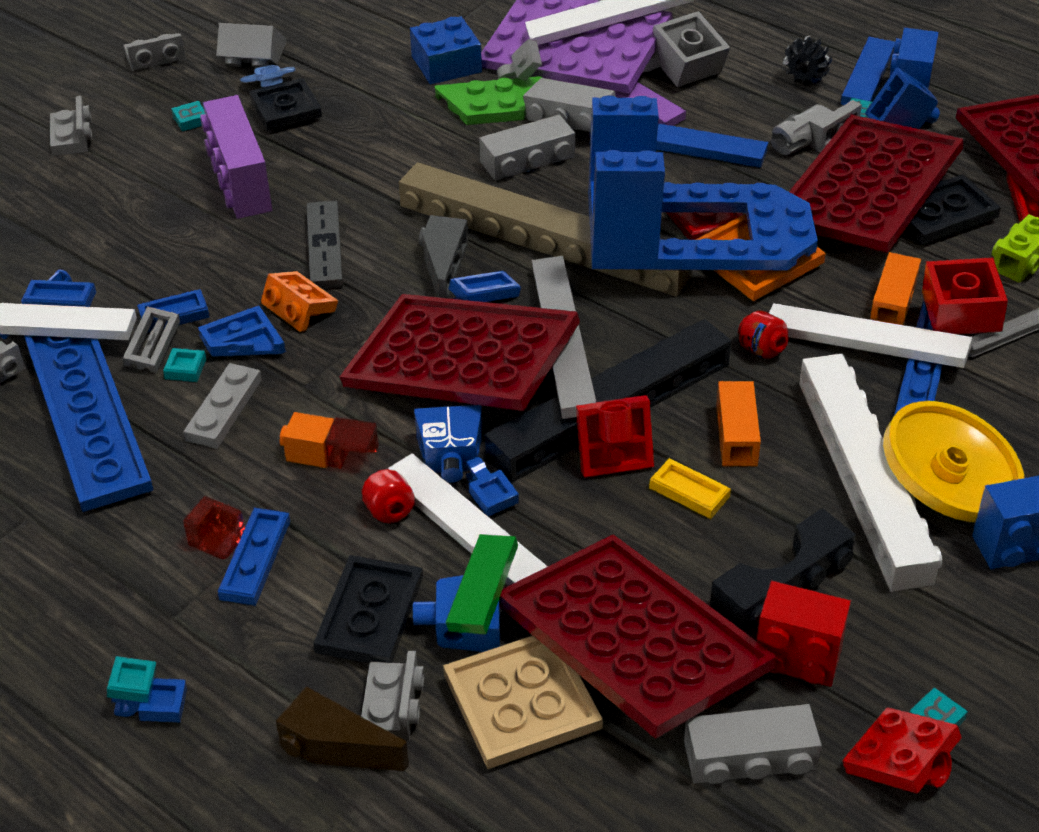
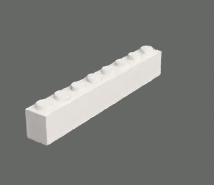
[799,354,942,592]

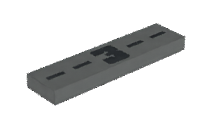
[307,200,343,289]

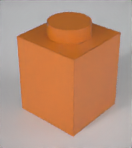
[280,412,338,468]

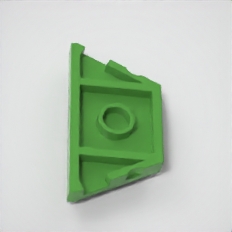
[435,76,542,125]

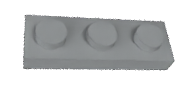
[183,363,262,449]

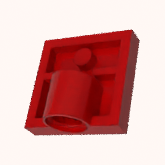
[576,395,654,477]
[842,707,962,794]

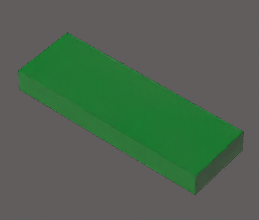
[445,534,518,635]

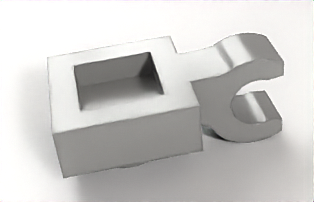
[497,39,542,81]

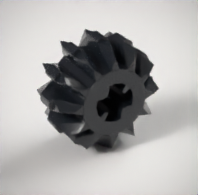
[782,35,832,86]

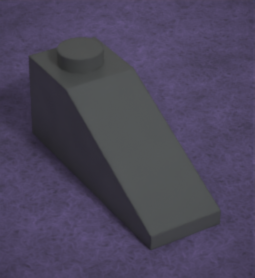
[419,215,468,298]

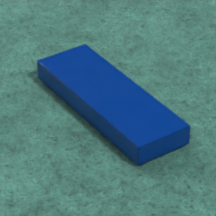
[218,508,290,606]

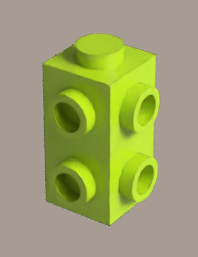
[991,214,1039,283]

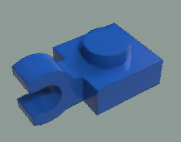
[466,457,519,517]
[111,678,187,722]

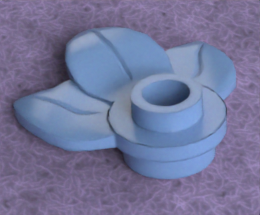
[240,65,295,87]

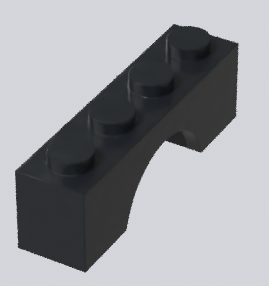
[710,508,856,632]

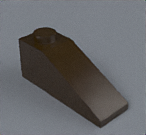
[276,686,409,771]

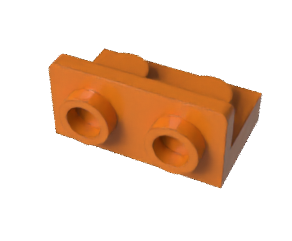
[261,271,338,332]

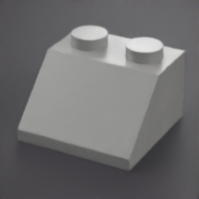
[653,11,730,87]
[216,23,286,68]

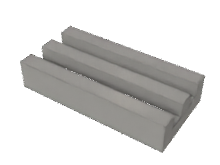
[123,306,180,373]

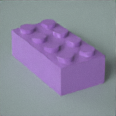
[200,95,272,219]

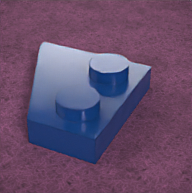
[198,306,286,357]

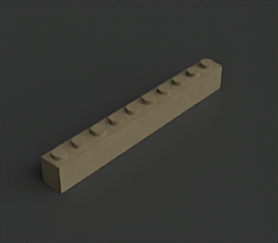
[399,162,693,297]

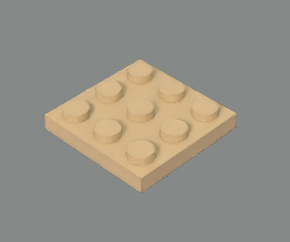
[443,636,603,769]

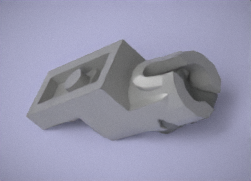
[771,100,862,155]

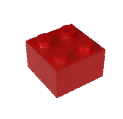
[922,258,1008,334]
[757,581,851,687]

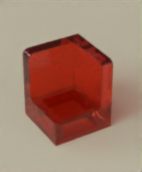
[325,417,379,469]
[183,496,245,559]

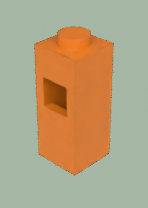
[870,252,921,325]
[716,381,761,466]

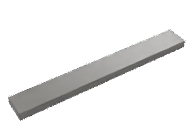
[532,256,596,419]

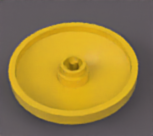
[883,401,1024,522]

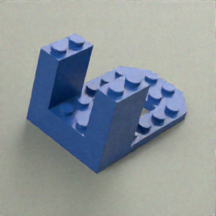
[588,95,818,270]

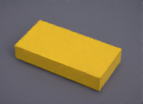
[649,458,731,519]

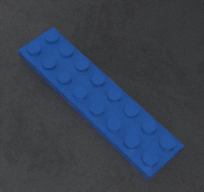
[24,335,153,512]

